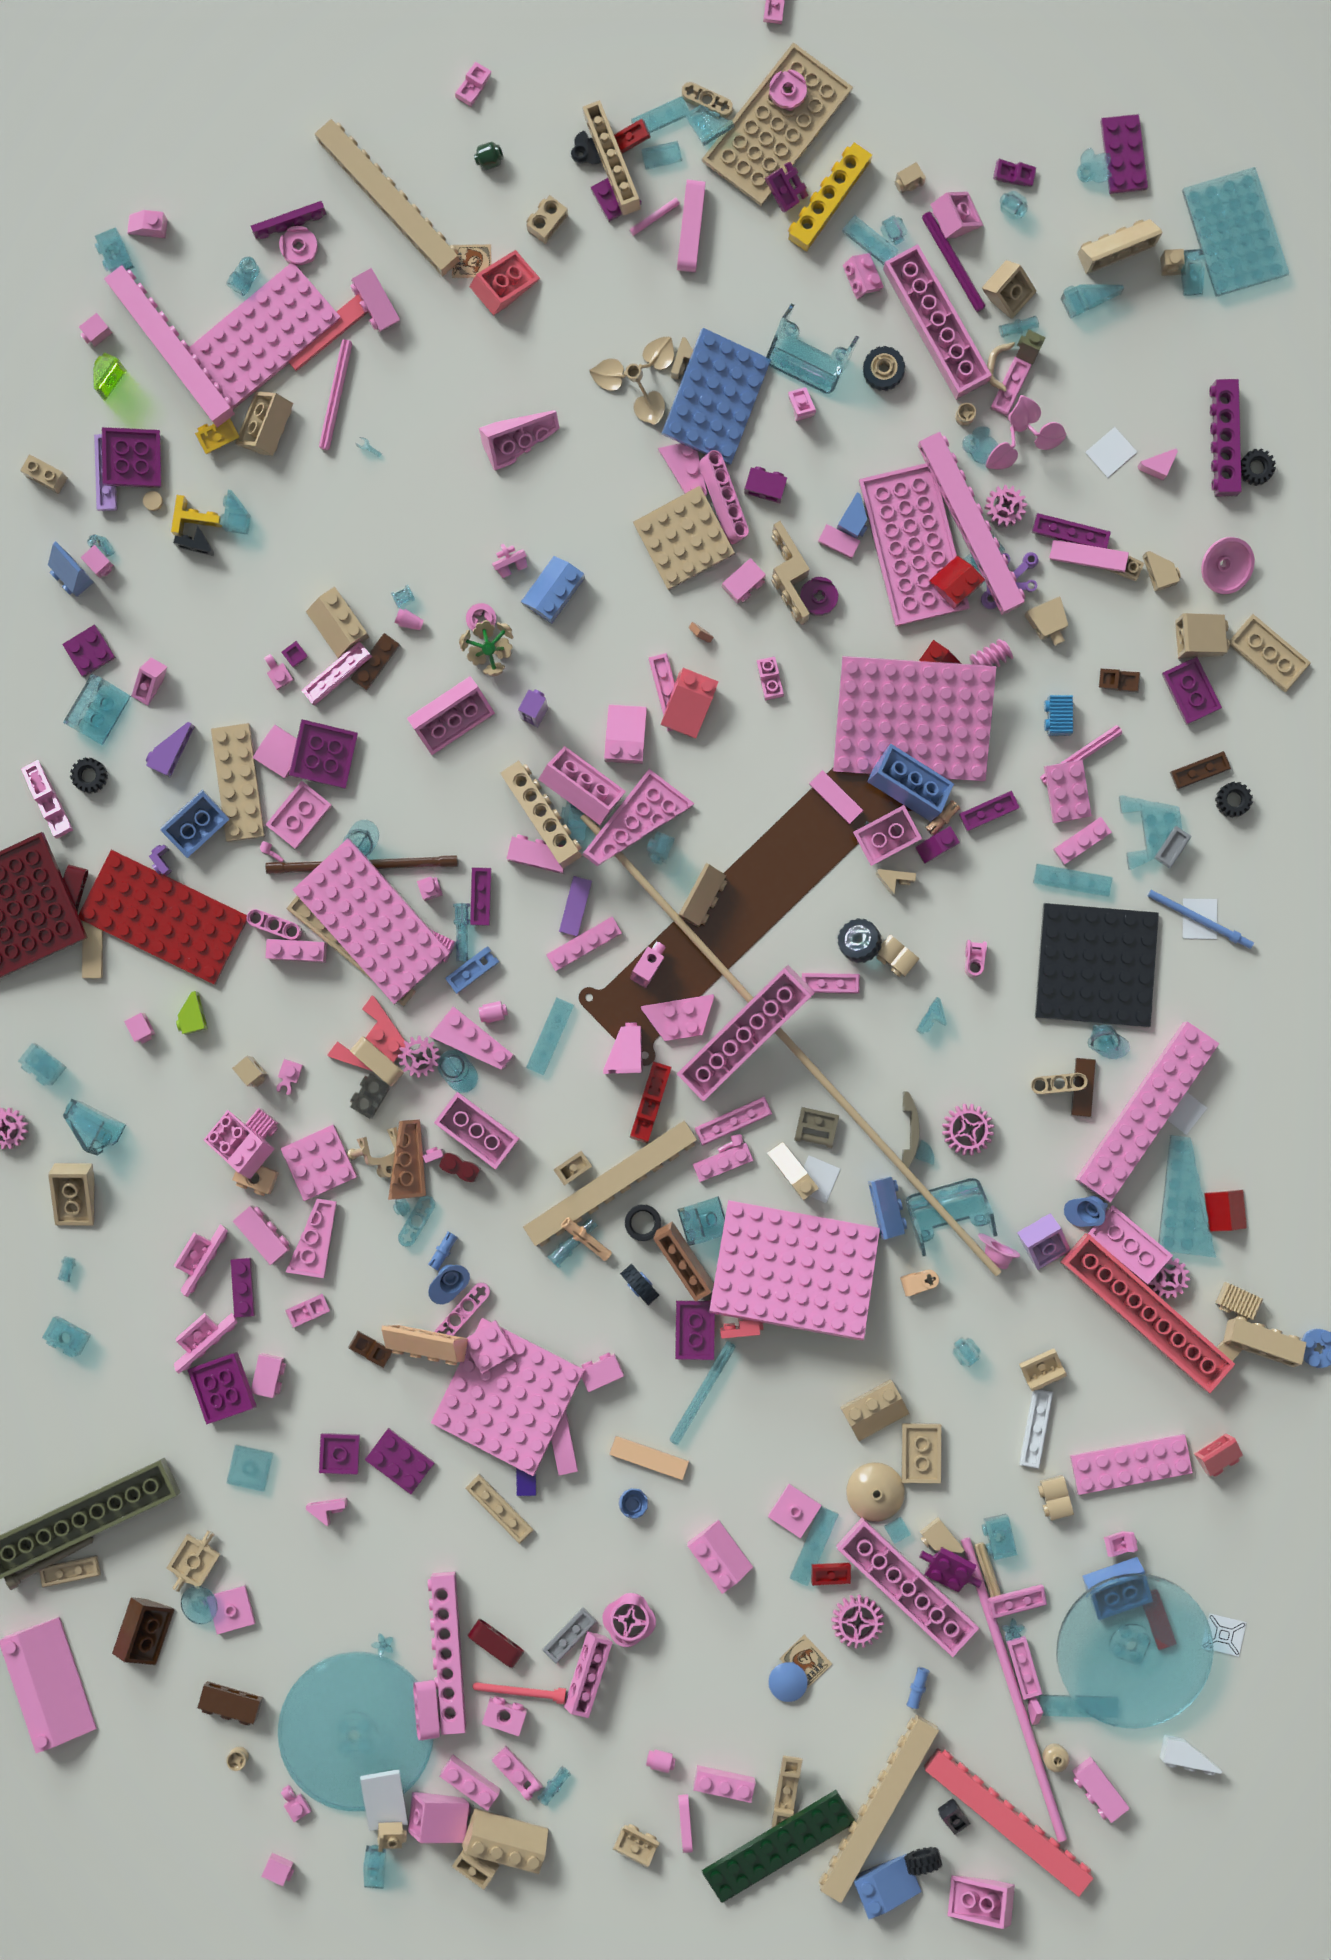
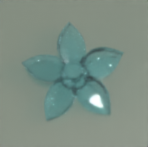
[1002,1618,1025,1641]
[371,1633,393,1657]

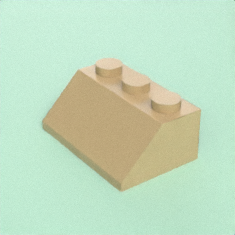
[235,392,294,456]
[306,586,369,659]
[679,863,728,927]
[840,1379,910,1441]

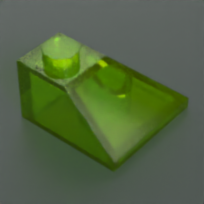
[93,353,127,401]

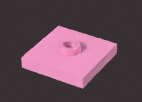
[768,1484,822,1538]
[207,1585,256,1634]

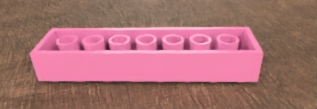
[883,244,992,399]
[677,965,815,1102]
[836,1517,979,1657]

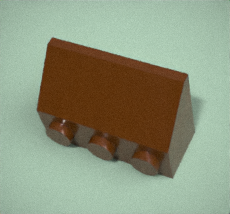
[112,1597,175,1665]

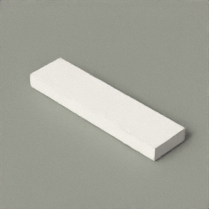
[1019,1389,1053,1469]

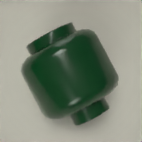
[474,142,503,170]

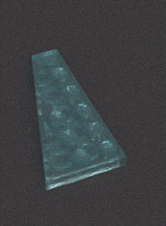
[1158,1135,1216,1258]

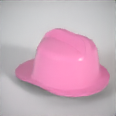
[978,1233,1020,1269]

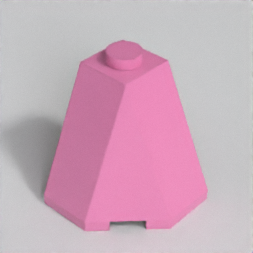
[603,1022,643,1074]

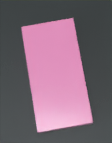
[818,524,860,559]

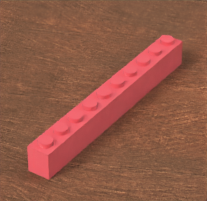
[924,1748,1093,1897]

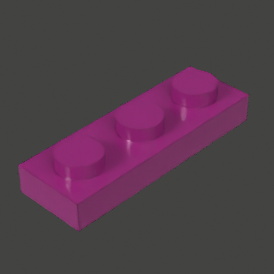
[959,791,1020,832]
[470,867,491,926]
[231,1258,255,1318]

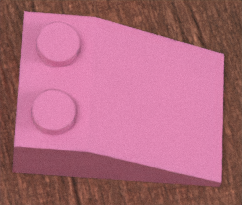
[604,705,647,764]
[853,805,922,866]
[948,1875,1015,1929]

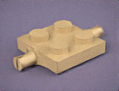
[166,1531,221,1592]

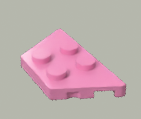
[641,994,714,1041]

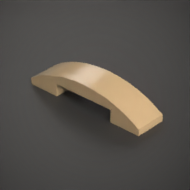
[771,1755,803,1828]

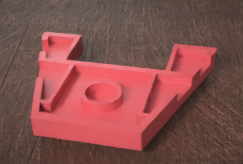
[327,995,406,1071]

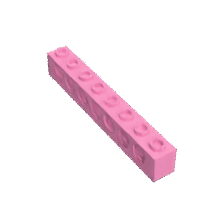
[428,1572,466,1735]

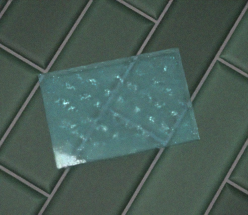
[1182,167,1289,297]

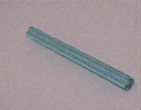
[670,1341,736,1445]

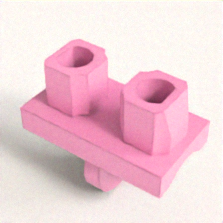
[492,544,528,578]

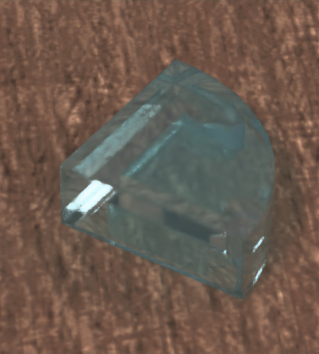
[915,1140,934,1165]

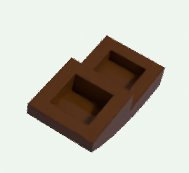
[1099,669,1140,692]
[348,1330,392,1368]

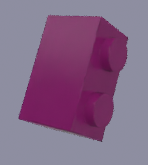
[744,466,787,504]

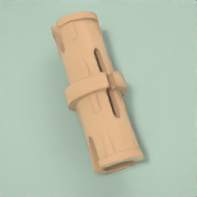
[925,800,961,835]

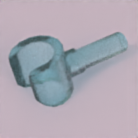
[356,437,382,457]

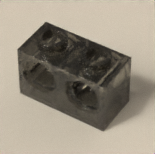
[350,1074,391,1119]

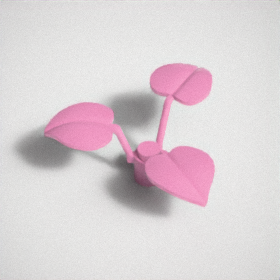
[986,395,1067,469]

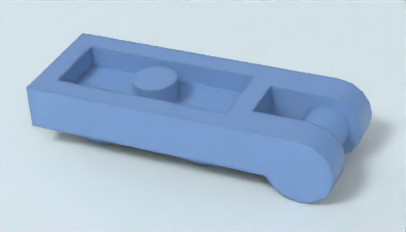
[445,946,500,994]

